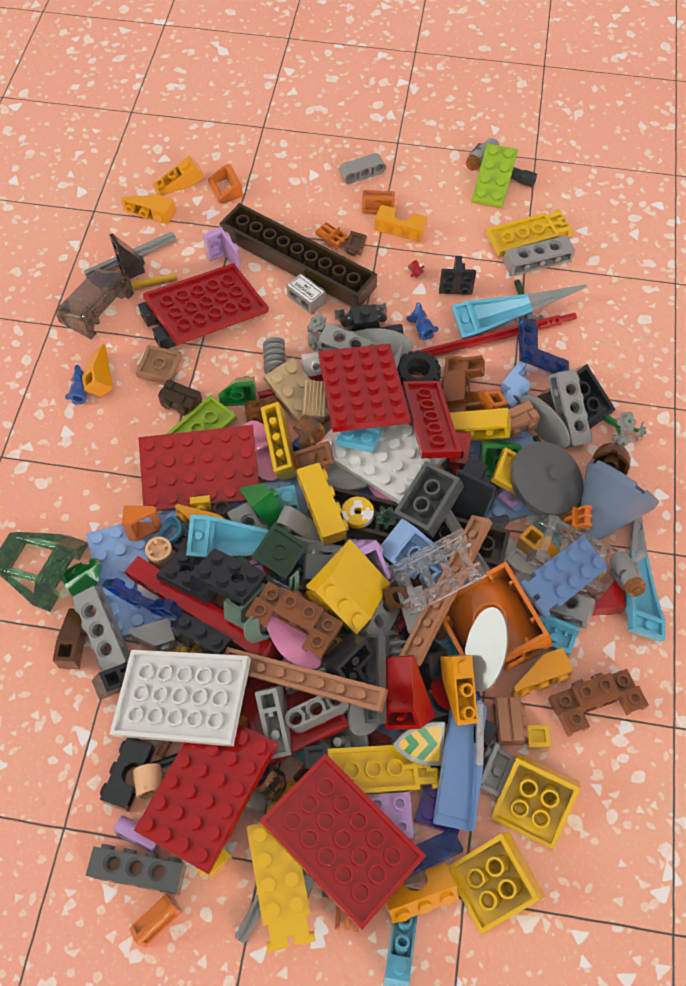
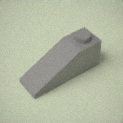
[255,685,292,759]

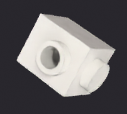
[301,352,321,376]

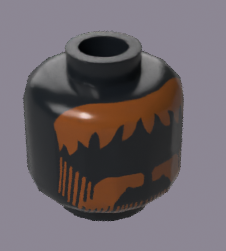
[255,764,287,799]

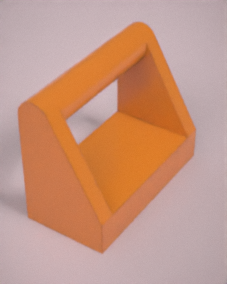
[208,163,243,203]
[362,190,395,213]
[121,505,162,541]
[129,894,182,948]

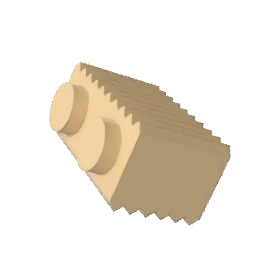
[301,379,329,422]

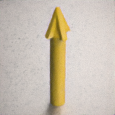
[127,273,178,289]

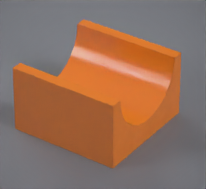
[443,561,553,664]

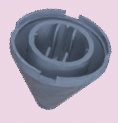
[576,459,659,544]

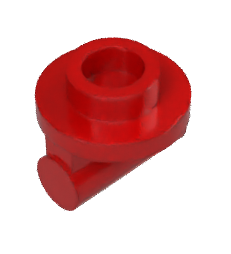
[408,260,425,278]

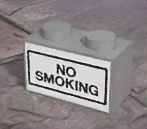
[286,274,326,315]

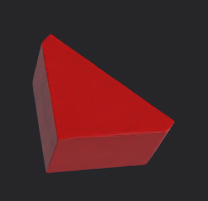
[592,580,626,616]

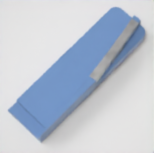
[433,700,487,831]

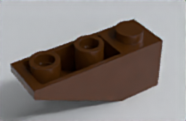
[52,608,86,669]

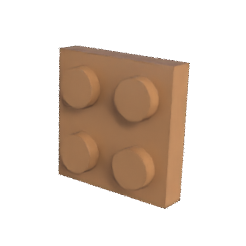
[136,345,182,383]

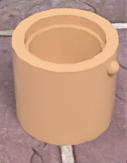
[145,537,176,570]
[133,763,164,800]

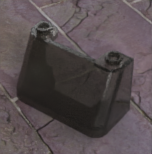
[56,269,134,339]

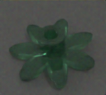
[373,506,397,530]

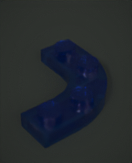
[102,577,183,618]

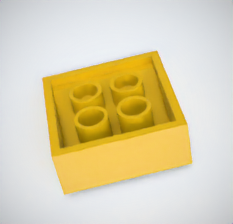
[306,540,390,635]
[490,752,581,850]
[448,831,546,934]

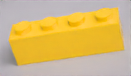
[260,402,297,482]
[450,408,511,441]
[296,463,349,546]

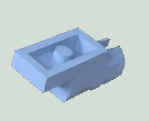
[500,359,530,409]

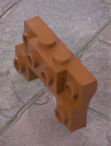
[441,355,485,413]
[245,581,343,661]
[548,669,649,737]

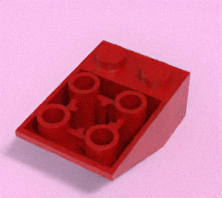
[384,655,435,730]

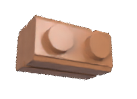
[504,401,540,439]
[492,697,528,746]

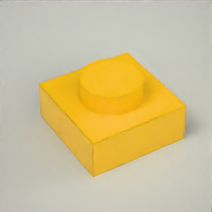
[190,495,212,512]
[527,725,551,749]

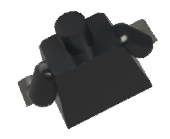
[334,303,387,331]

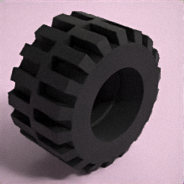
[397,350,441,389]

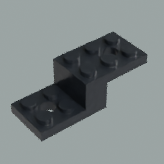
[156,548,267,606]

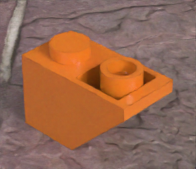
[470,389,508,410]

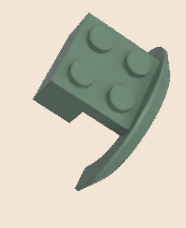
[224,570,299,643]

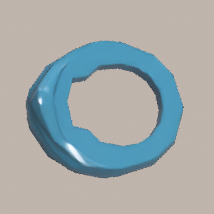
[158,515,184,544]

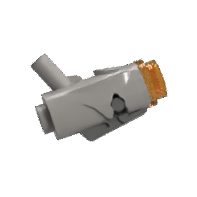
[466,137,499,171]
[609,550,646,597]

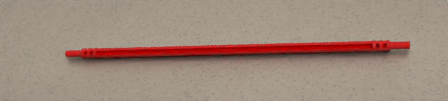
[258,312,577,399]

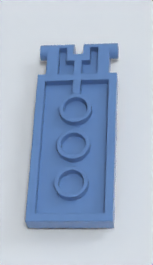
[519,534,608,618]

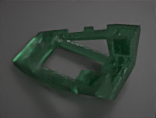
[0,532,88,612]

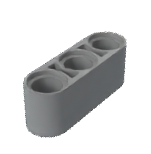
[338,153,386,184]
[276,506,322,542]
[285,696,349,733]

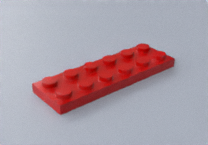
[402,381,462,459]

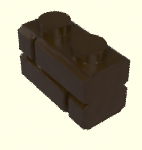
[158,380,202,416]

